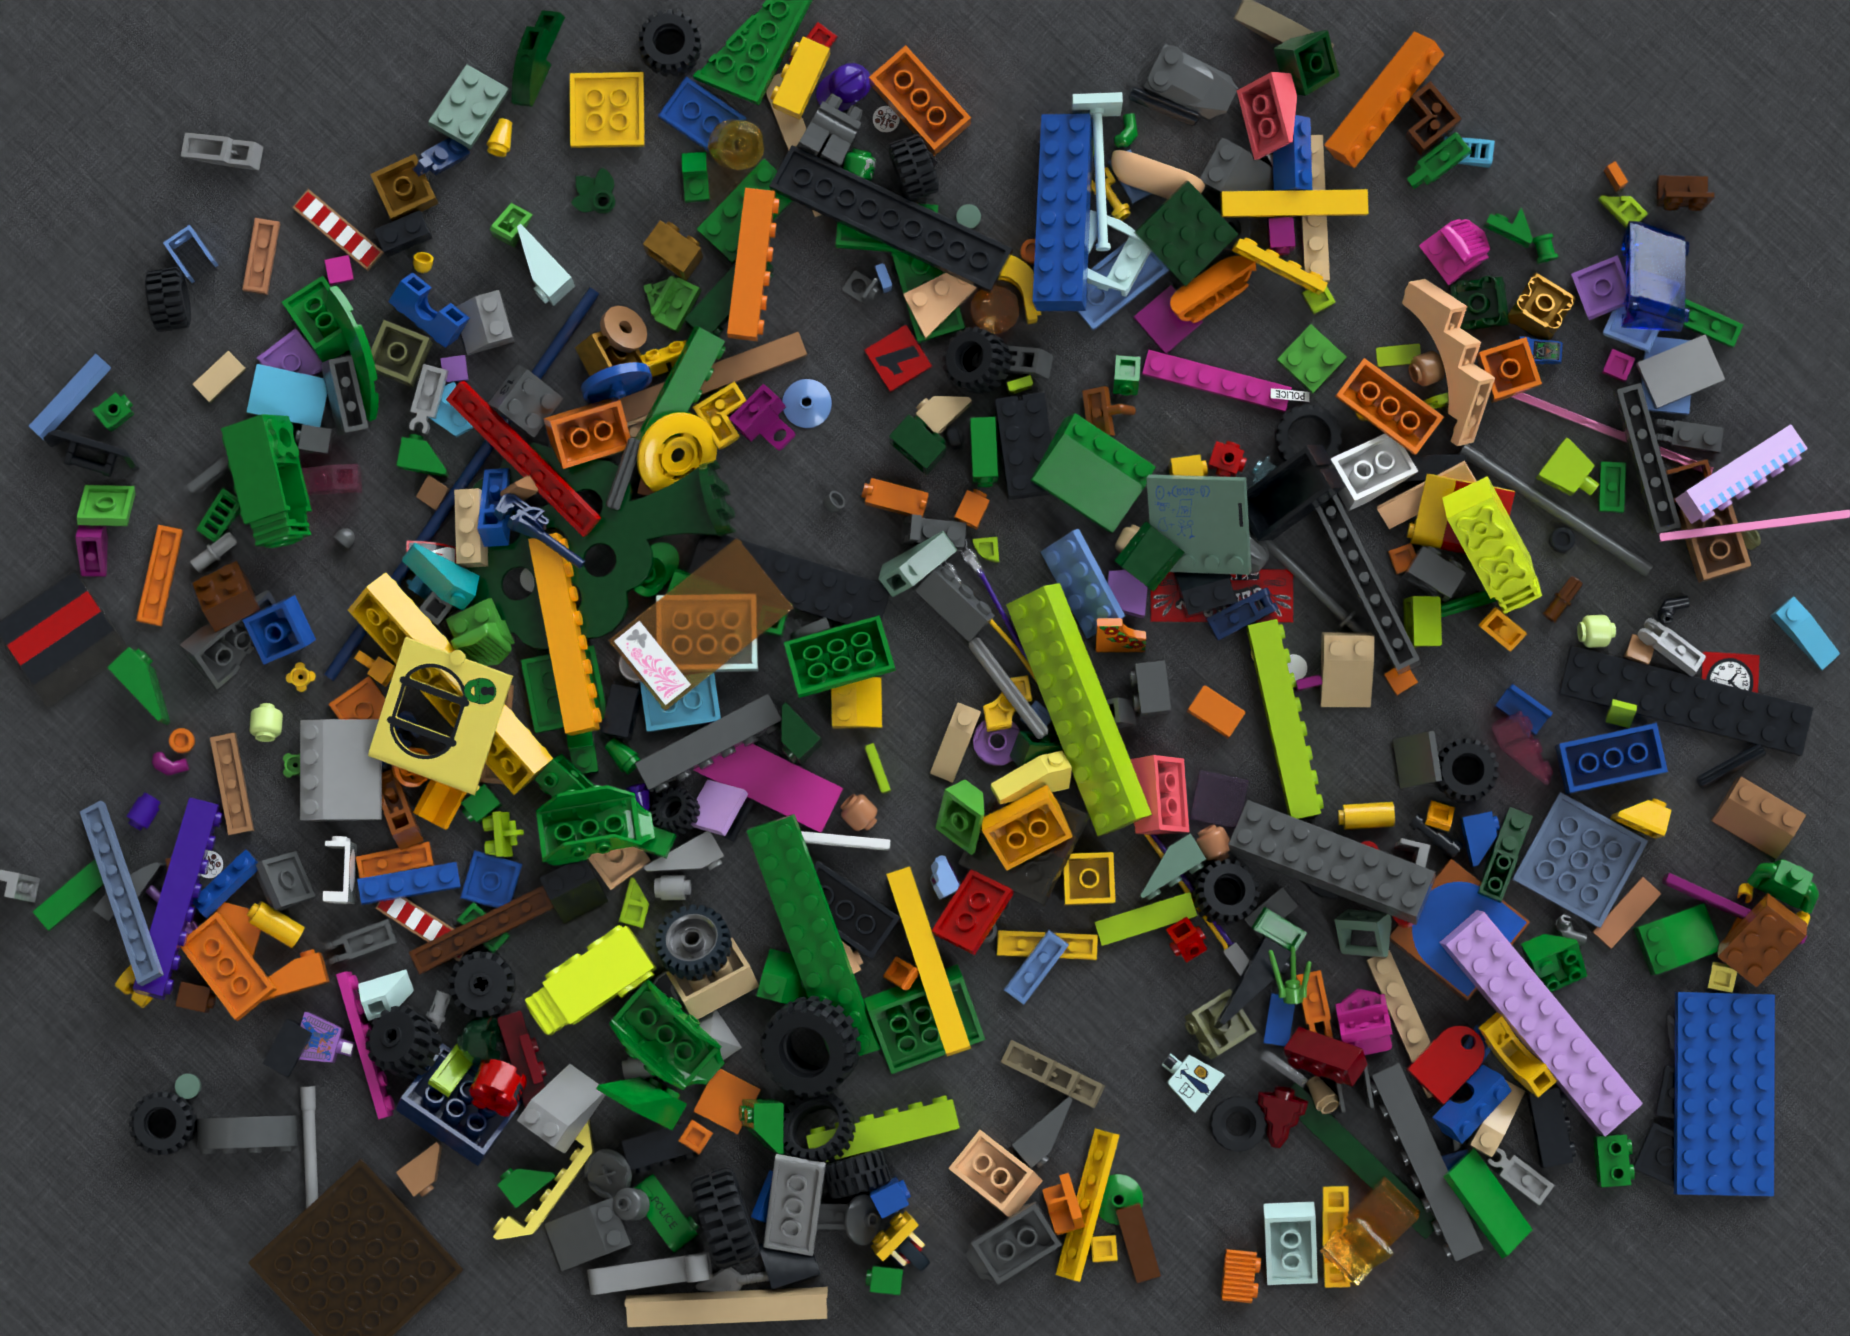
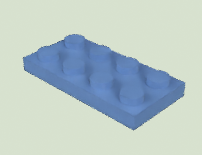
[1077,242,1169,331]
[1041,529,1125,639]

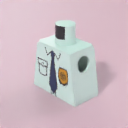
[1162,1053,1225,1113]

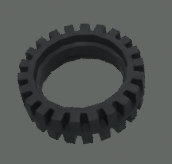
[783,1093,856,1165]

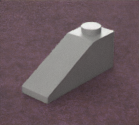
[644,831,725,872]

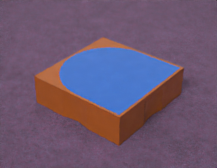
[1390,859,1530,1001]

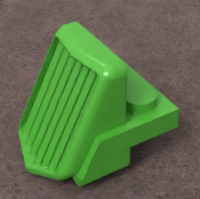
[446,598,515,666]

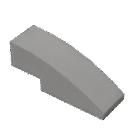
[181,132,263,171]

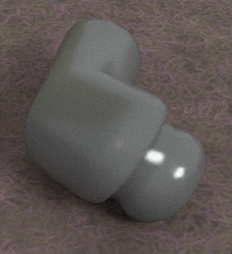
[1556,914,1587,946]

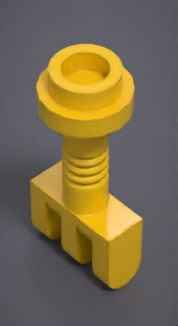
[1091,167,1131,221]

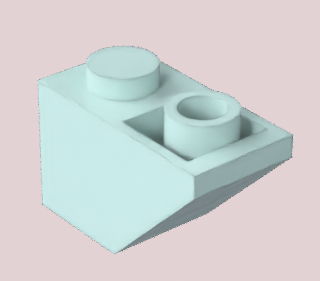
[358,970,414,1021]

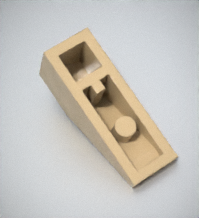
[930,702,981,783]
[1467,1080,1525,1157]

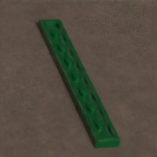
[1290,1082,1434,1240]

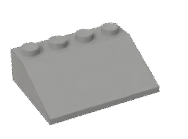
[300,719,382,822]

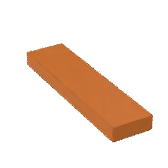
[136,525,183,627]

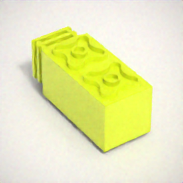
[1442,476,1542,614]
[525,925,657,1035]

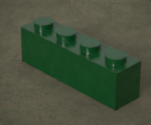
[685,262,774,337]

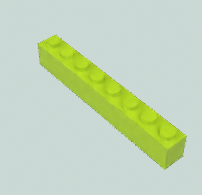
[1246,619,1324,819]

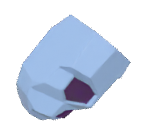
[930,855,961,900]

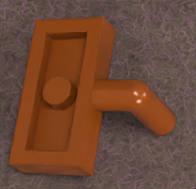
[1082,386,1136,436]

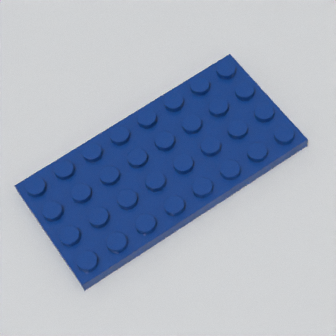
[1674,992,1775,1196]

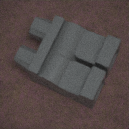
[796,94,863,167]

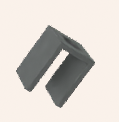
[1334,1066,1374,1113]

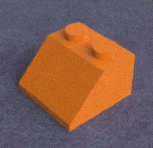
[1476,337,1542,403]

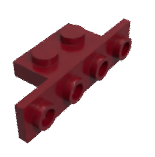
[498,1010,547,1108]

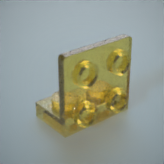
[1320,1217,1394,1287]

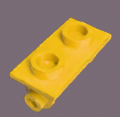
[639,340,687,377]

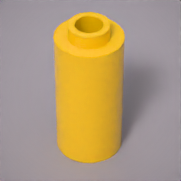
[1338,802,1395,830]
[247,901,305,948]

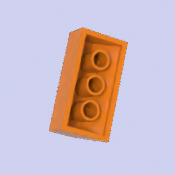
[1335,358,1444,455]

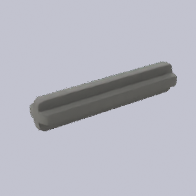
[606,438,641,510]

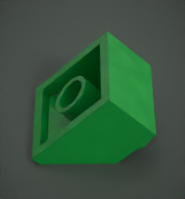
[739,1099,784,1154]

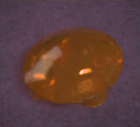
[970,286,1019,334]

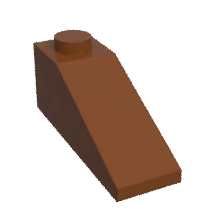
[382,769,424,850]

